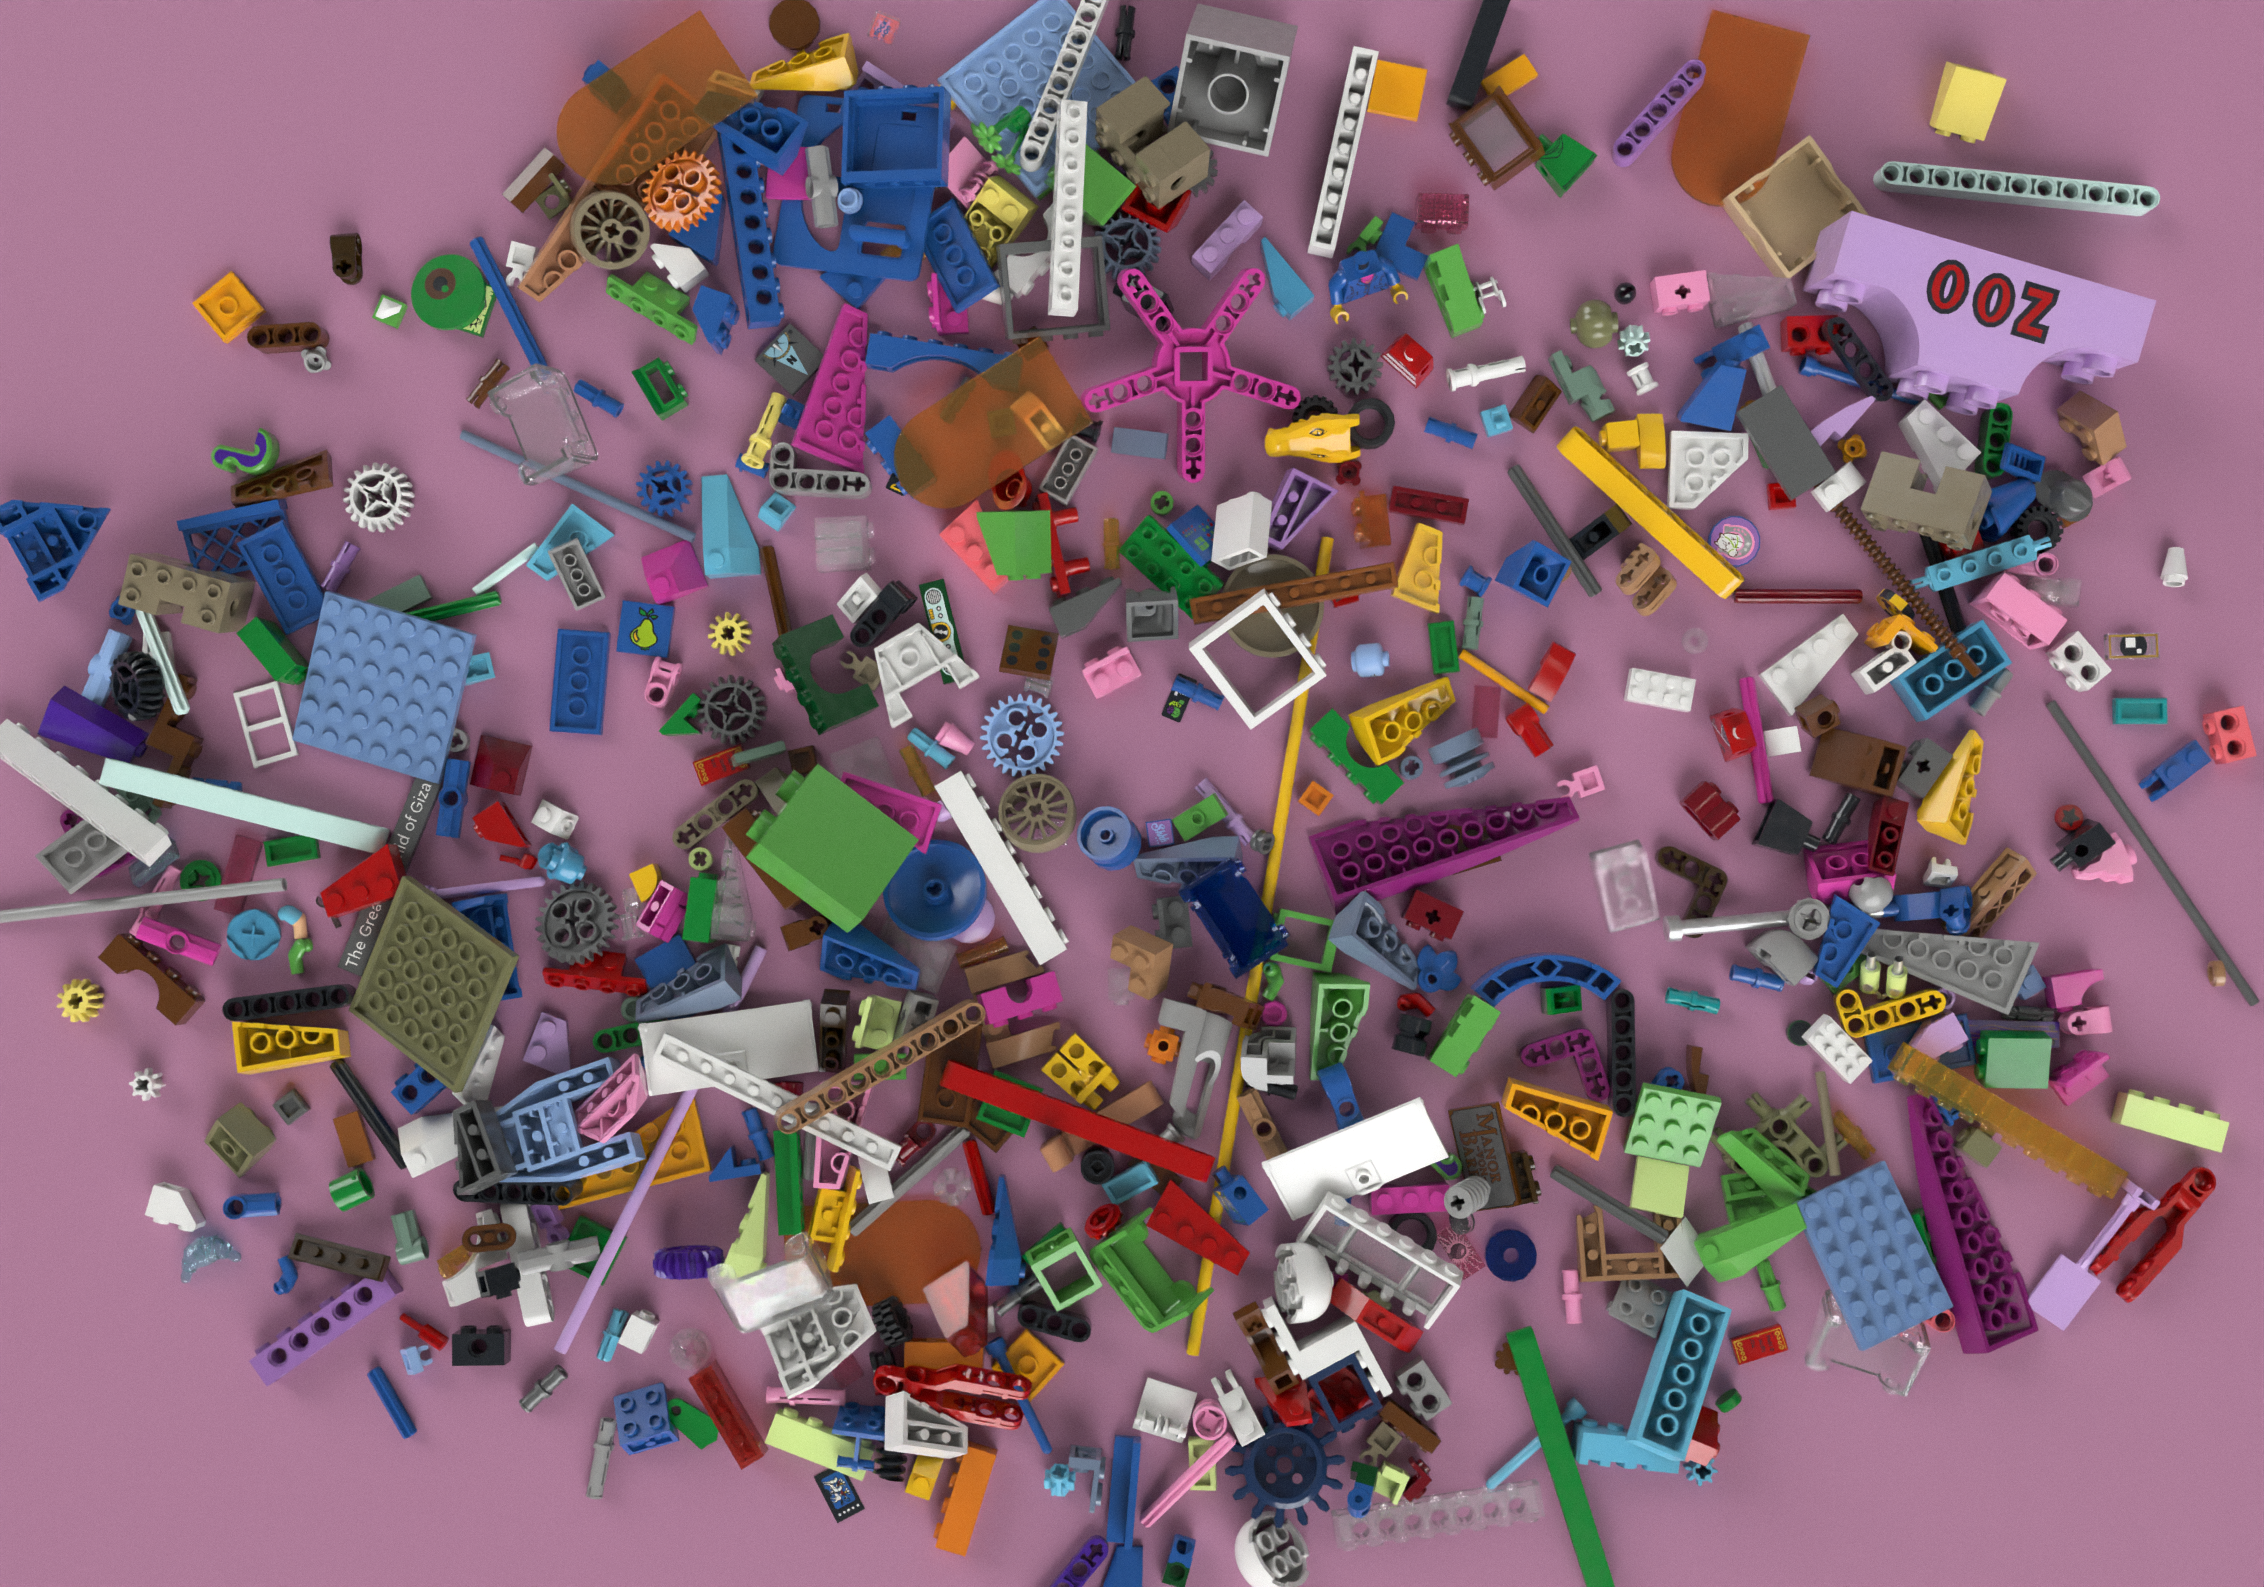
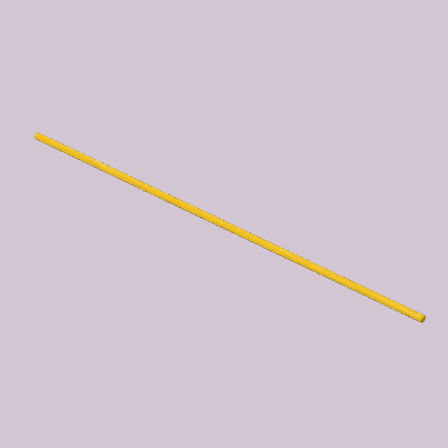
[1186,537,1334,1356]

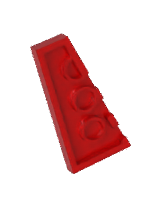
[1146,1179,1250,1276]

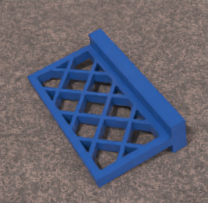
[176,499,291,574]

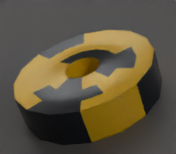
[1876,589,1915,619]

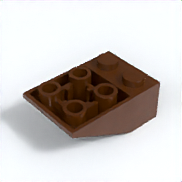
[1809,728,1907,797]

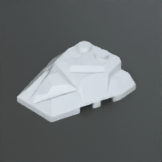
[751,1284,877,1399]

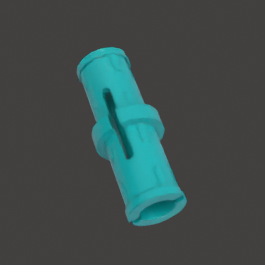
[1665,987,1720,1015]

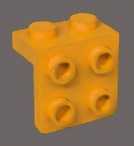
[1864,614,1938,655]

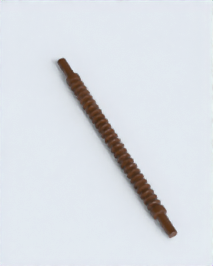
[1814,481,1983,678]

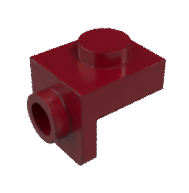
[1402,1456,1432,1502]

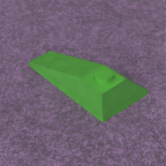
[1309,972,1370,1080]
[1694,1202,1807,1283]

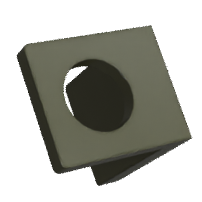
[535,173,573,220]

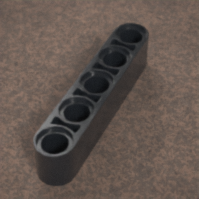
[1446,0,1510,112]
[222,984,356,1021]
[1606,988,1636,1117]
[453,1178,583,1206]

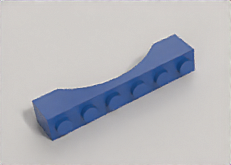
[865,331,1024,394]

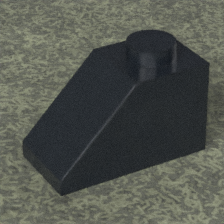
[1569,504,1632,560]

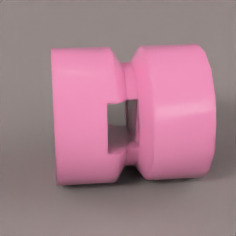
[1192,1399,1227,1440]

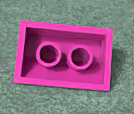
[1803,840,1896,905]

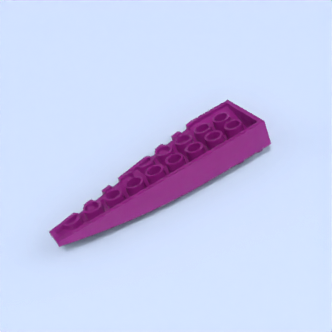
[1907,1090,2039,1354]

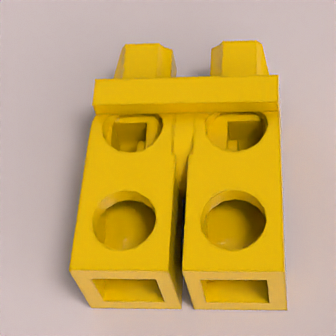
[1041,1032,1120,1110]

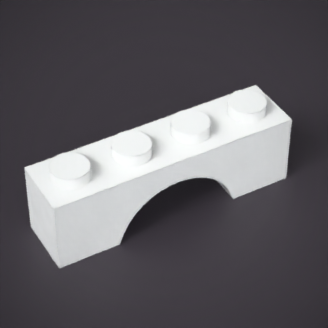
[994,203,1084,299]

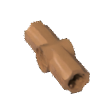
[1236,1088,1288,1160]

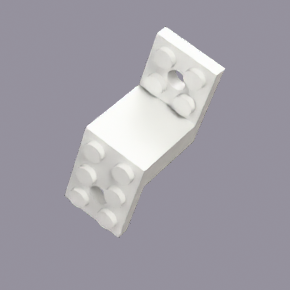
[1261,1296,1393,1397]

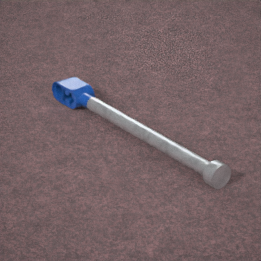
[1663,891,1941,942]

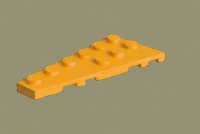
[558,1097,712,1210]

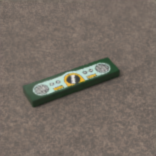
[919,579,965,685]

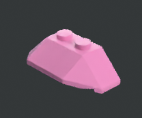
[575,1053,648,1143]

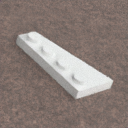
[1758,614,1859,716]

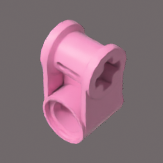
[644,656,683,708]
[2057,1005,2113,1035]

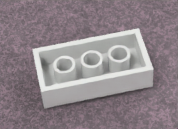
[1624,668,1696,712]
[1801,1014,1873,1084]

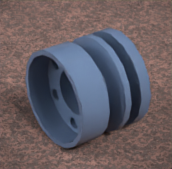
[1427,727,1495,789]

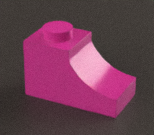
[2042,968,2104,1012]

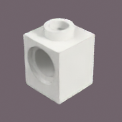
[618,1309,660,1354]

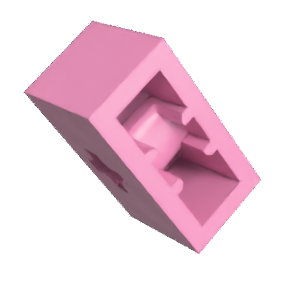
[1649,270,1710,316]

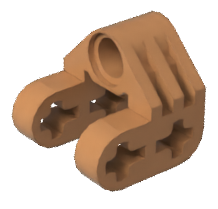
[1615,543,1677,616]

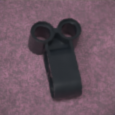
[850,580,918,648]

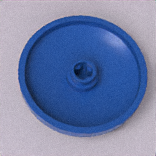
[883,840,987,941]

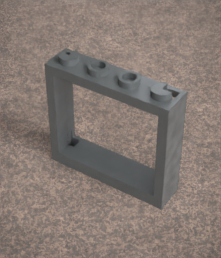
[996,236,1110,344]

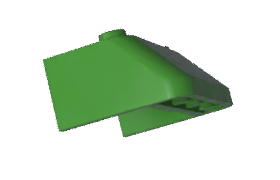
[1089,1207,1214,1333]

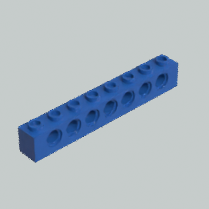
[716,130,784,329]

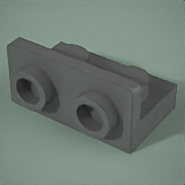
[1152,895,1193,949]

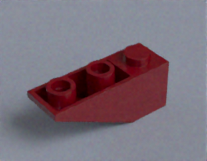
[1867,795,1909,877]

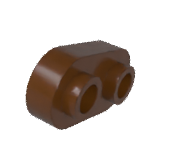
[462,1223,516,1253]

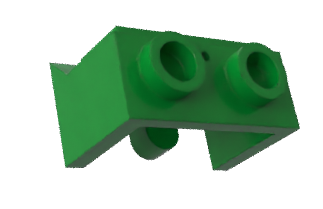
[631,357,688,421]

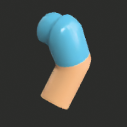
[278,905,308,939]

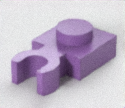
[530,1205,569,1243]

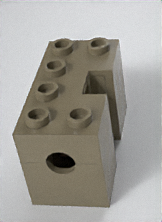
[1095,76,1210,209]
[1861,451,1992,551]
[118,553,256,634]

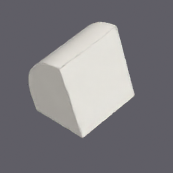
[1763,726,1801,757]

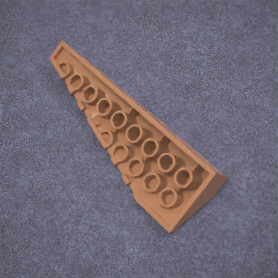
[517,74,717,303]

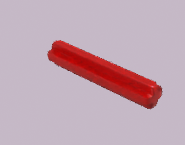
[962,1139,995,1216]

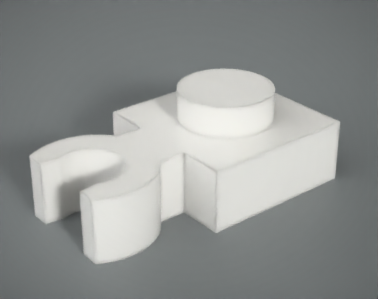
[506,241,539,286]

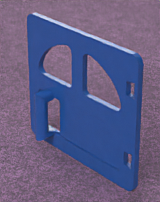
[773,95,938,282]

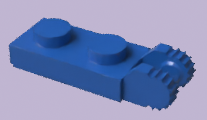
[1693,324,1770,379]
[2138,740,2212,802]

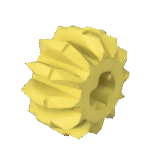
[708,612,753,656]
[56,979,105,1022]

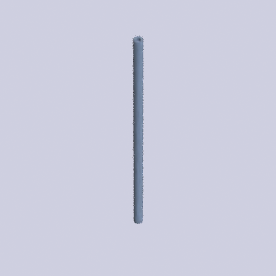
[460,430,696,543]

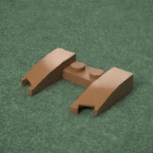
[964,950,1060,1069]
[1576,1205,1683,1282]

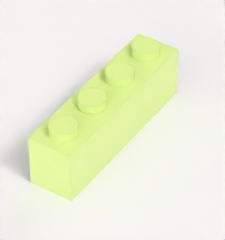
[2110,1089,2229,1153]
[765,1407,876,1481]

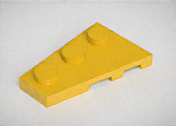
[1390,523,1443,614]

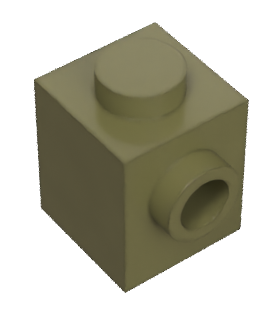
[1954,1126,2002,1168]

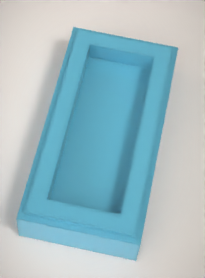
[1101,1160,1160,1205]

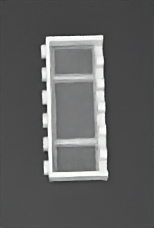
[1295,1191,1463,1330]

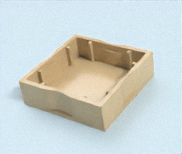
[1720,135,1869,284]

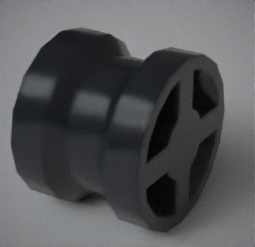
[869,1347,897,1373]

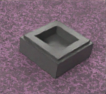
[272,1088,311,1125]

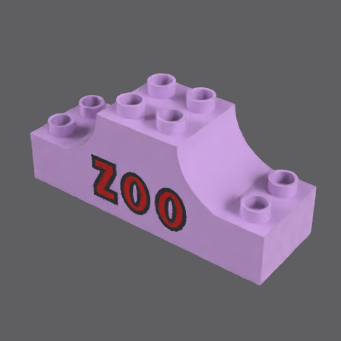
[1803,211,2156,415]

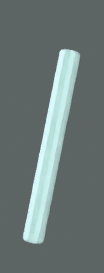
[135,610,190,715]

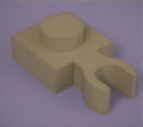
[840,651,881,692]
[1359,1419,1403,1466]

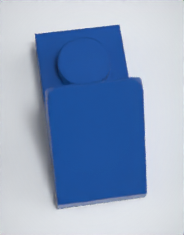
[709,1145,765,1182]

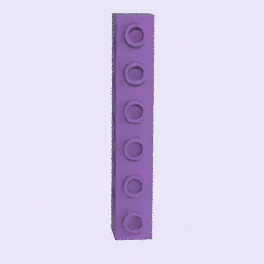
[249,1268,403,1386]

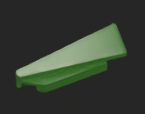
[1717,1128,1817,1207]

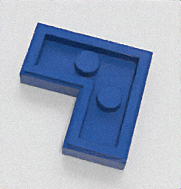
[1375,212,1428,281]

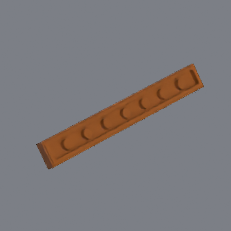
[1189,562,1399,625]

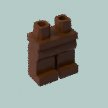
[1187,982,1265,1031]

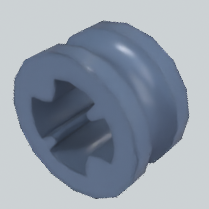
[1399,756,1423,780]

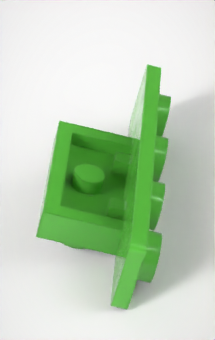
[606,271,698,345]

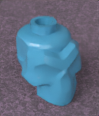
[538,842,587,884]

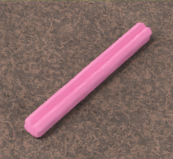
[1139,1432,1236,1528]

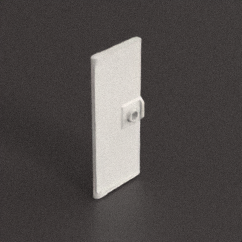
[638,999,819,1096]
[1262,1097,1449,1221]

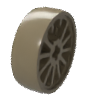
[570,190,650,270]
[998,774,1077,853]

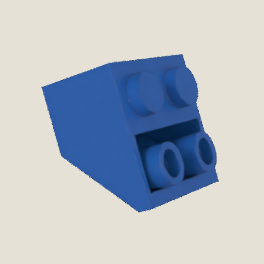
[692,285,740,355]

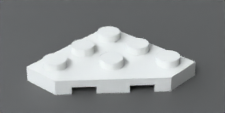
[1667,431,1749,510]

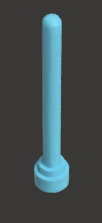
[1486,1397,1588,1489]

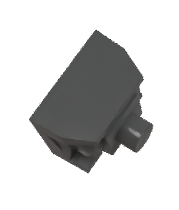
[1126,586,1179,642]

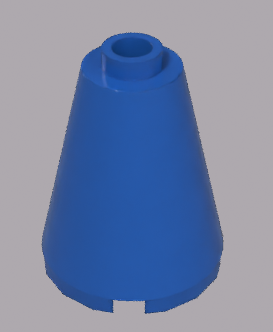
[1978,478,2036,543]

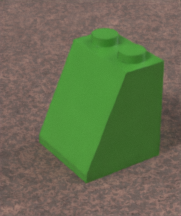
[1044,144,1136,226]
[977,510,1052,580]

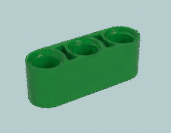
[1974,403,2013,480]
[593,1018,667,1053]

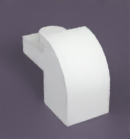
[1811,461,1866,512]

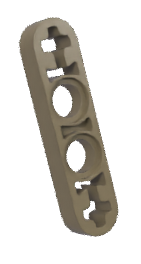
[672,779,759,849]

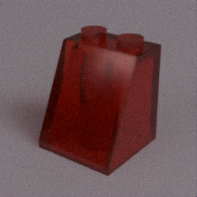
[922,1261,988,1358]

